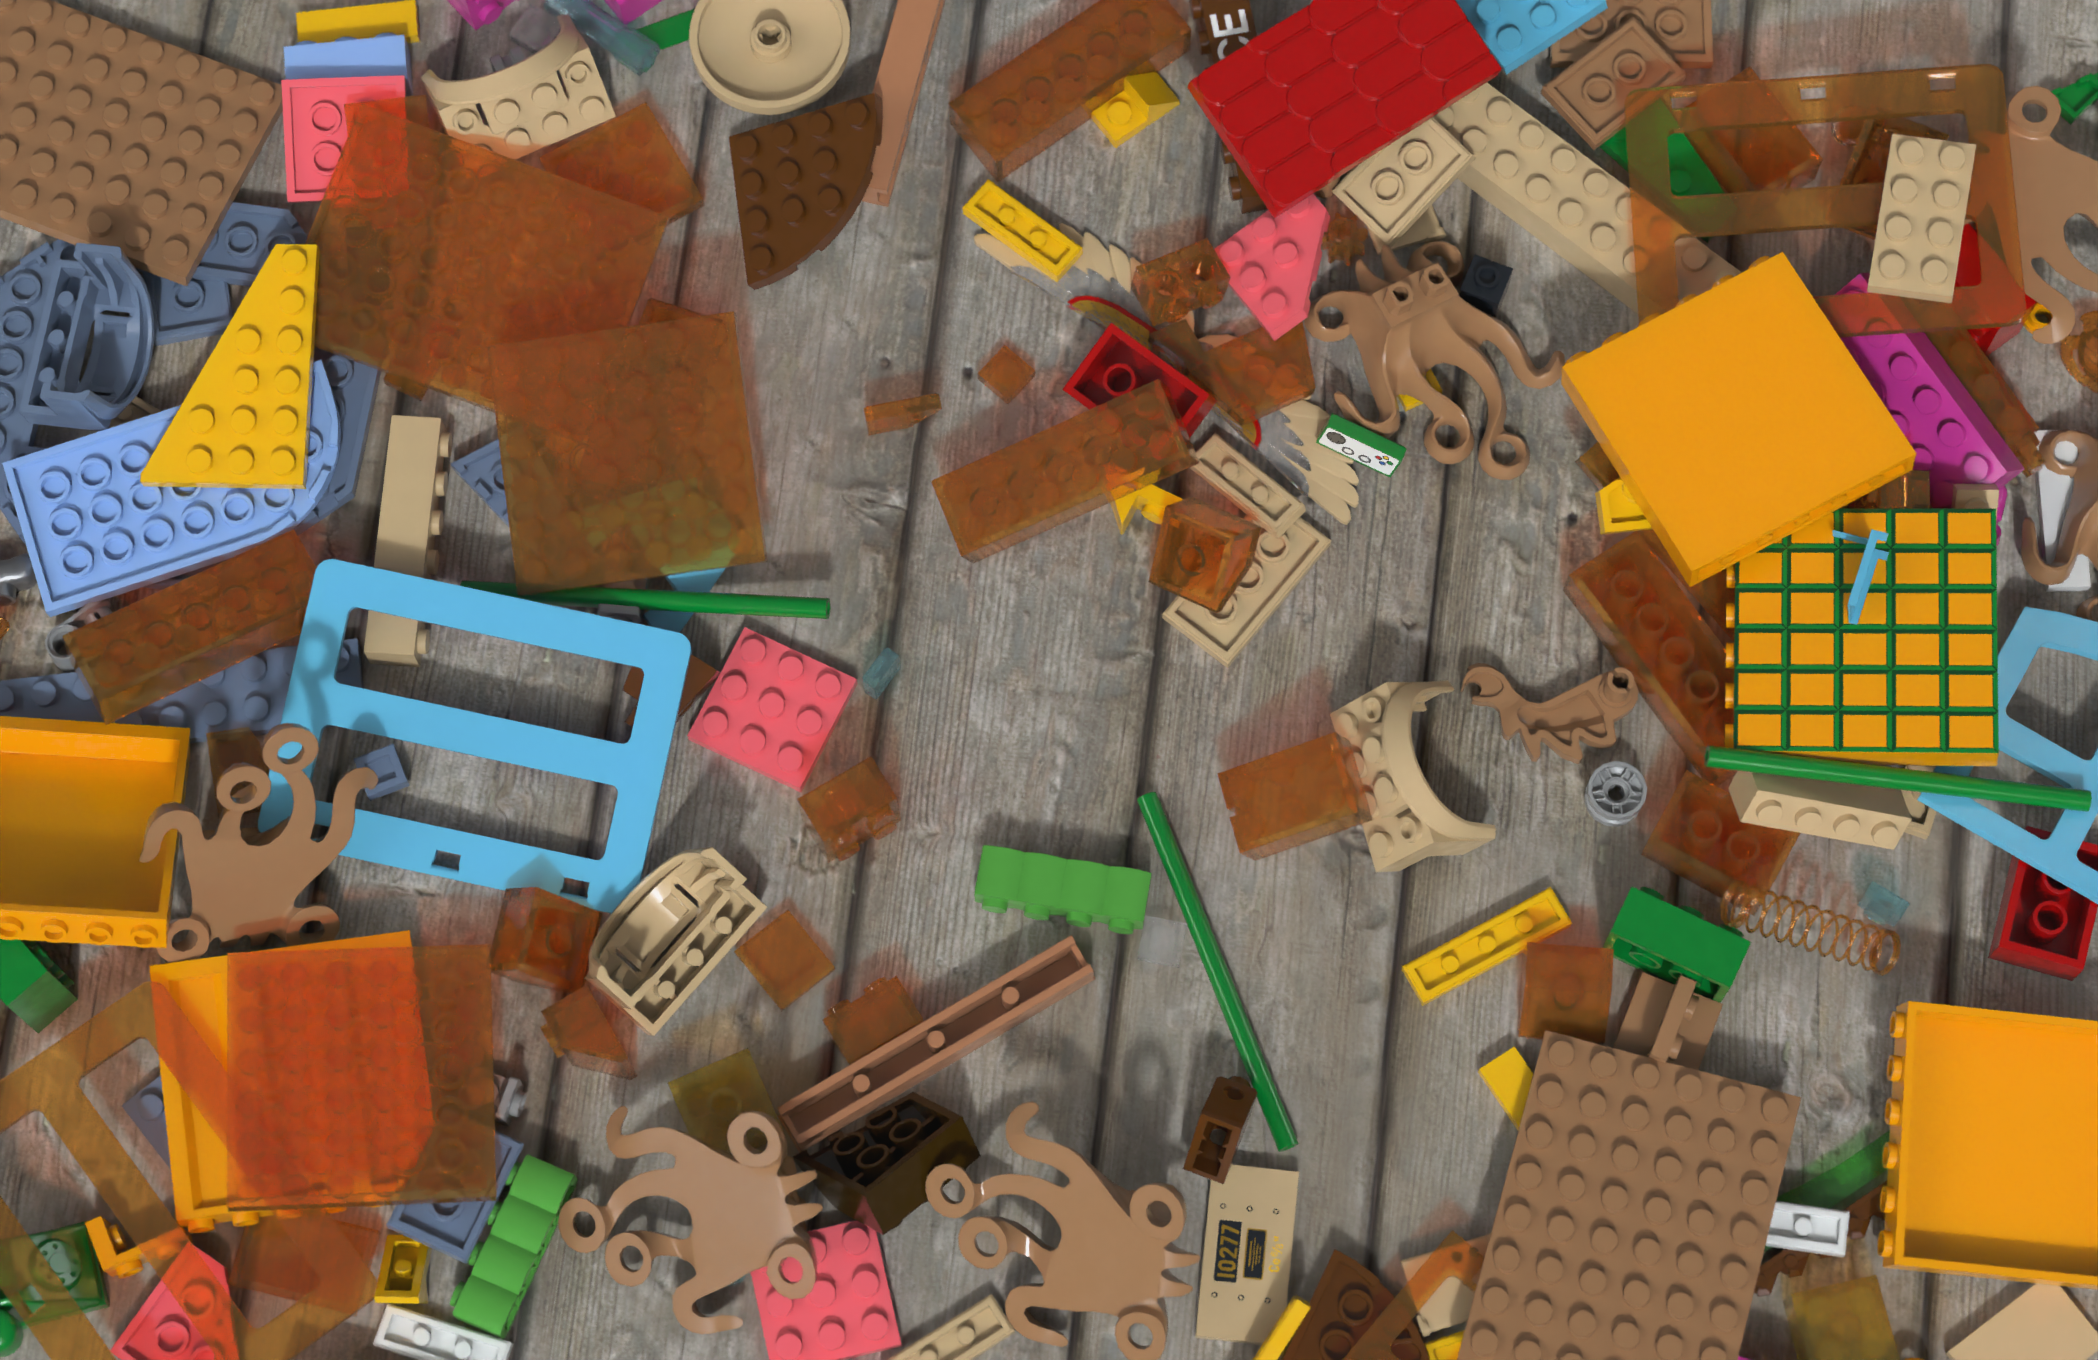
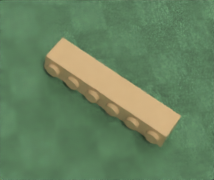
[364,415,452,667]

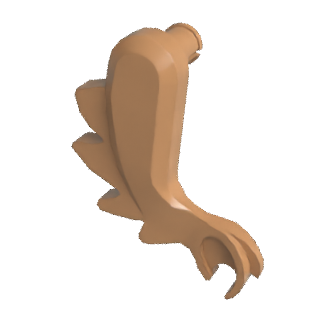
[1460,663,1639,764]

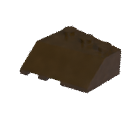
[793,1092,981,1235]

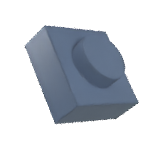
[354,744,410,801]

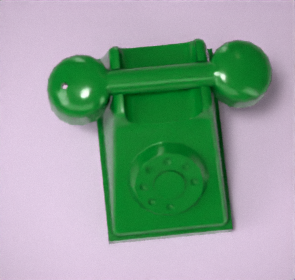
[0,1220,110,1357]

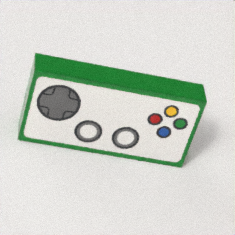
[1316,414,1407,477]

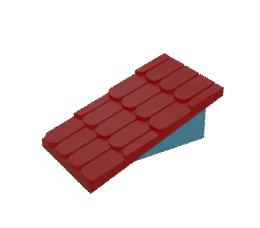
[1187,0,1502,219]

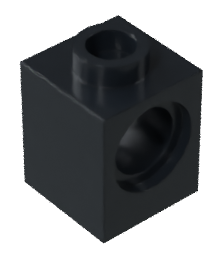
[1459,254,1513,317]

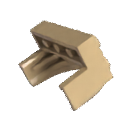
[421,15,616,180]
[1330,680,1496,872]
[585,847,767,1036]

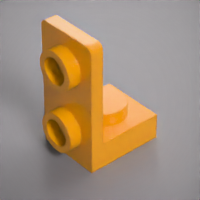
[85,1216,193,1279]

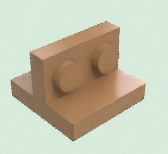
[1613,972,1723,1070]

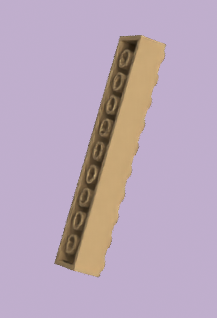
[1433,83,1742,319]

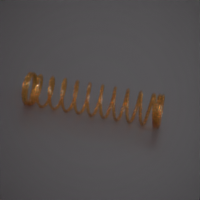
[1720,880,1901,976]

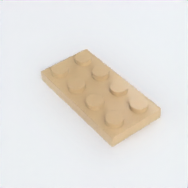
[1867,134,1976,303]

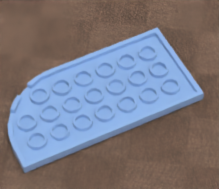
[2,360,341,617]

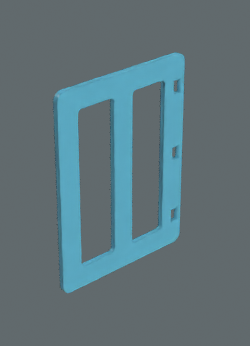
[258,559,692,913]

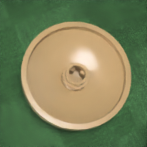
[689,0,851,115]

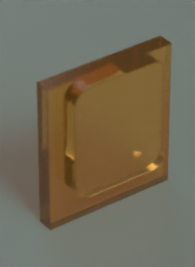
[734,910,836,1012]

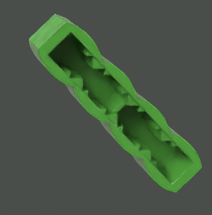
[974,845,1152,934]
[450,1154,578,1339]

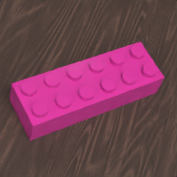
[1820,272,2025,508]

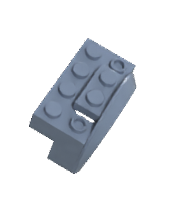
[19,243,154,431]

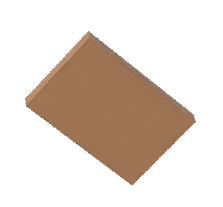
[1541,17,1687,150]

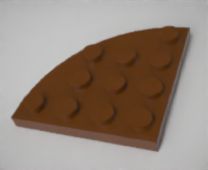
[729,92,883,290]
[1283,1249,1429,1360]

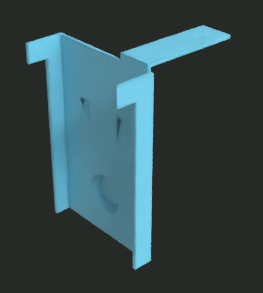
[1832,529,1889,625]

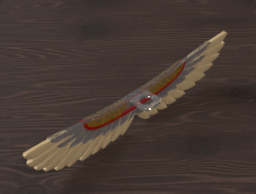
[974,223,1359,525]

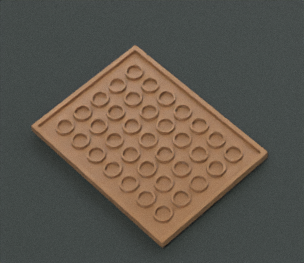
[0,0,283,286]
[1457,1030,1802,1360]

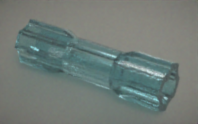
[544,0,660,76]

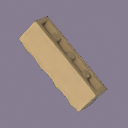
[1728,771,1912,850]

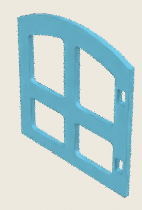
[1917,607,2098,904]

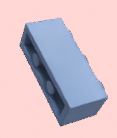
[283,33,413,96]

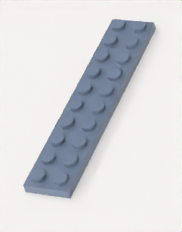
[0,638,364,744]

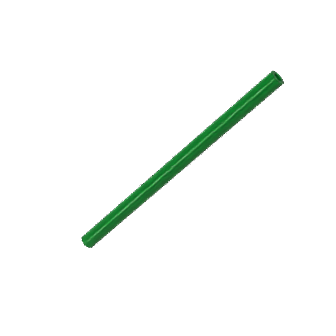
[460,580,831,619]
[1704,745,2092,812]
[1137,792,1299,1152]

